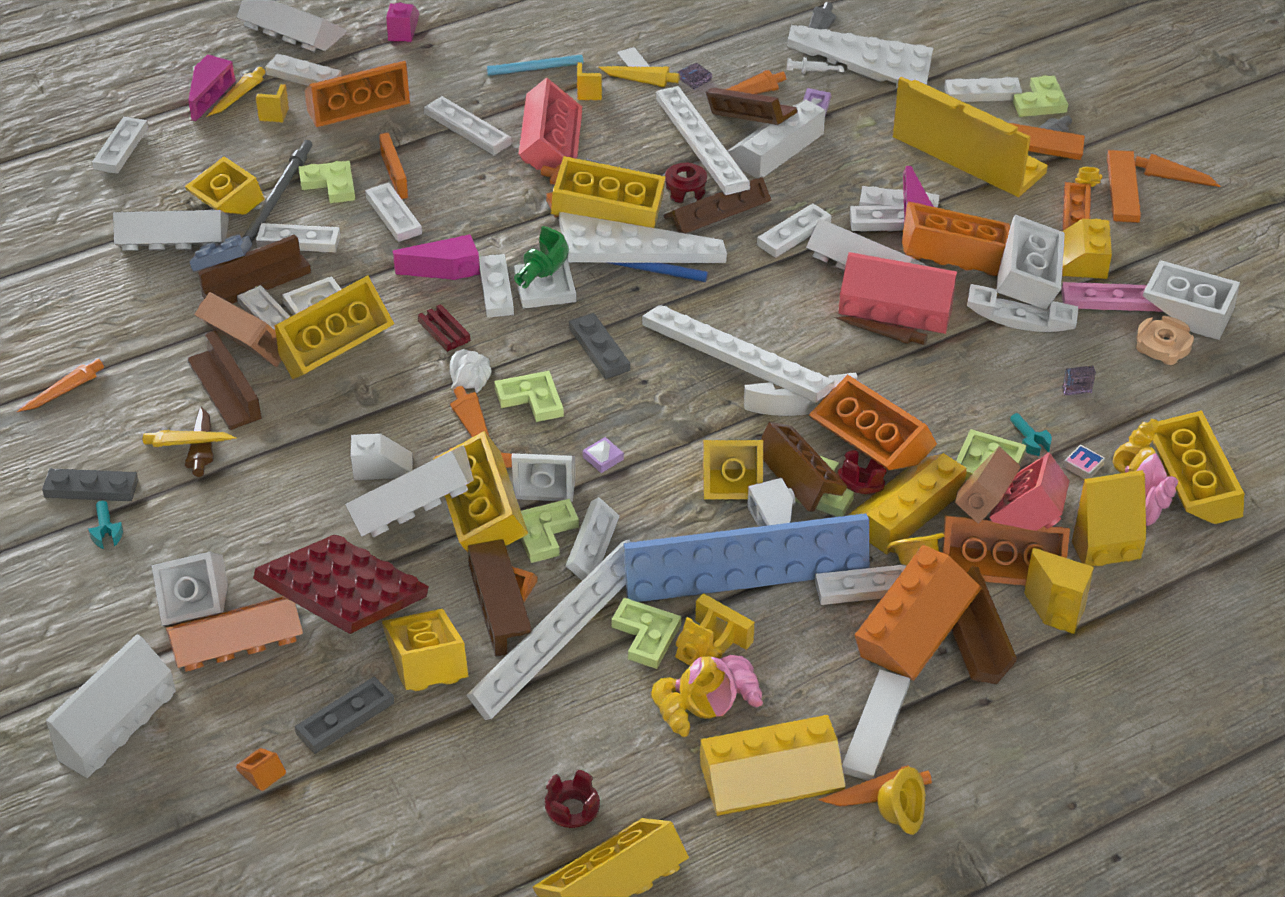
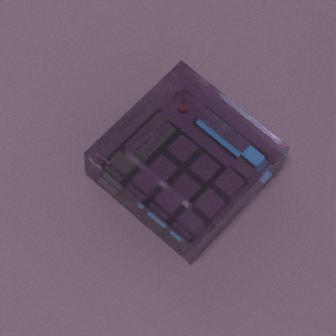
[678,62,712,90]
[1062,365,1096,396]

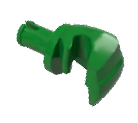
[514,226,569,288]

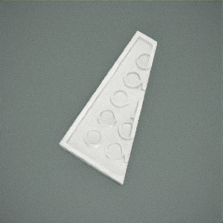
[787,25,933,88]
[559,212,727,263]

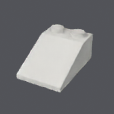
[997,215,1065,310]
[1143,260,1240,340]

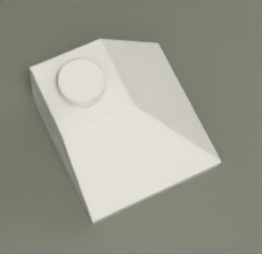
[512,453,576,502]
[151,552,228,626]

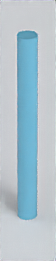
[487,55,583,76]

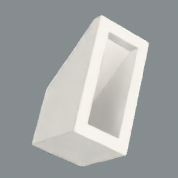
[351,433,413,480]

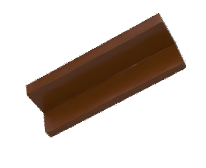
[706,88,798,125]
[663,176,772,234]
[198,234,311,304]
[188,331,262,430]
[760,422,847,512]
[468,539,531,657]
[951,566,1017,684]

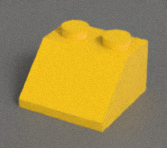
[185,156,265,215]
[1062,219,1112,279]
[703,440,763,499]
[1024,548,1094,634]

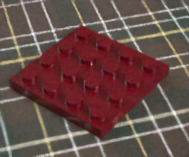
[253,534,429,634]

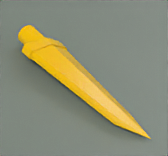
[207,66,266,117]
[599,66,680,88]
[142,430,236,447]

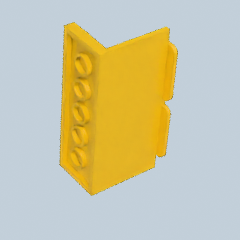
[893,76,1048,198]

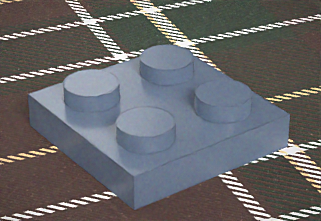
[189,234,253,272]

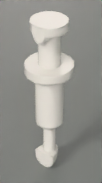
[787,57,844,74]

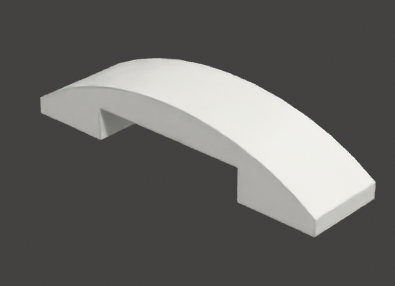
[967,284,1078,332]
[744,373,857,416]

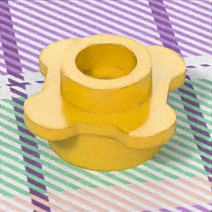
[1075,167,1102,187]

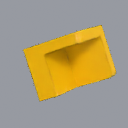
[577,63,602,100]
[256,84,289,123]

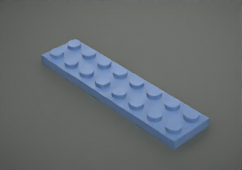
[623,513,870,602]

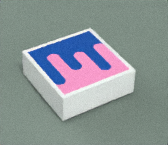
[1063,445,1105,479]

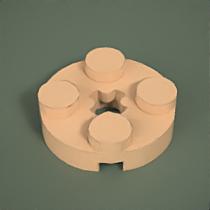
[1136,316,1194,365]

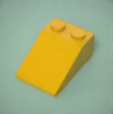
[1072,470,1146,567]
[382,608,469,691]

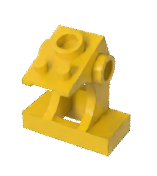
[675,593,755,666]

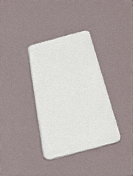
[617,47,650,67]

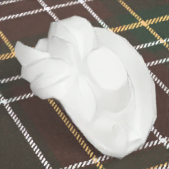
[450,349,492,393]

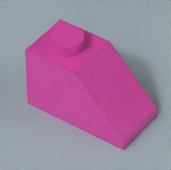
[386,3,419,42]

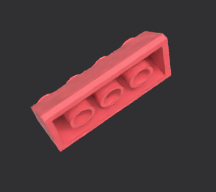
[518,77,582,170]
[838,252,957,334]
[989,452,1070,531]

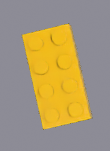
[551,156,666,228]
[433,431,528,552]

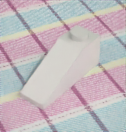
[747,478,796,527]

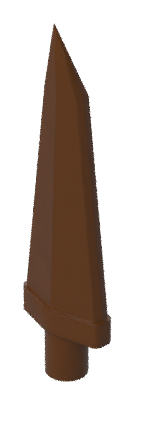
[834,316,928,345]
[185,407,214,477]

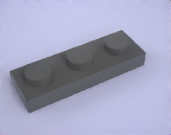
[569,313,630,379]
[42,468,138,501]
[295,676,394,754]

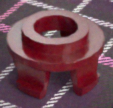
[665,163,707,204]
[837,450,886,494]
[545,769,600,828]

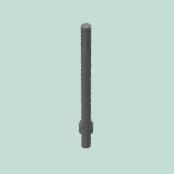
[243,139,313,243]

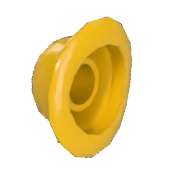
[887,533,945,566]
[878,766,925,835]

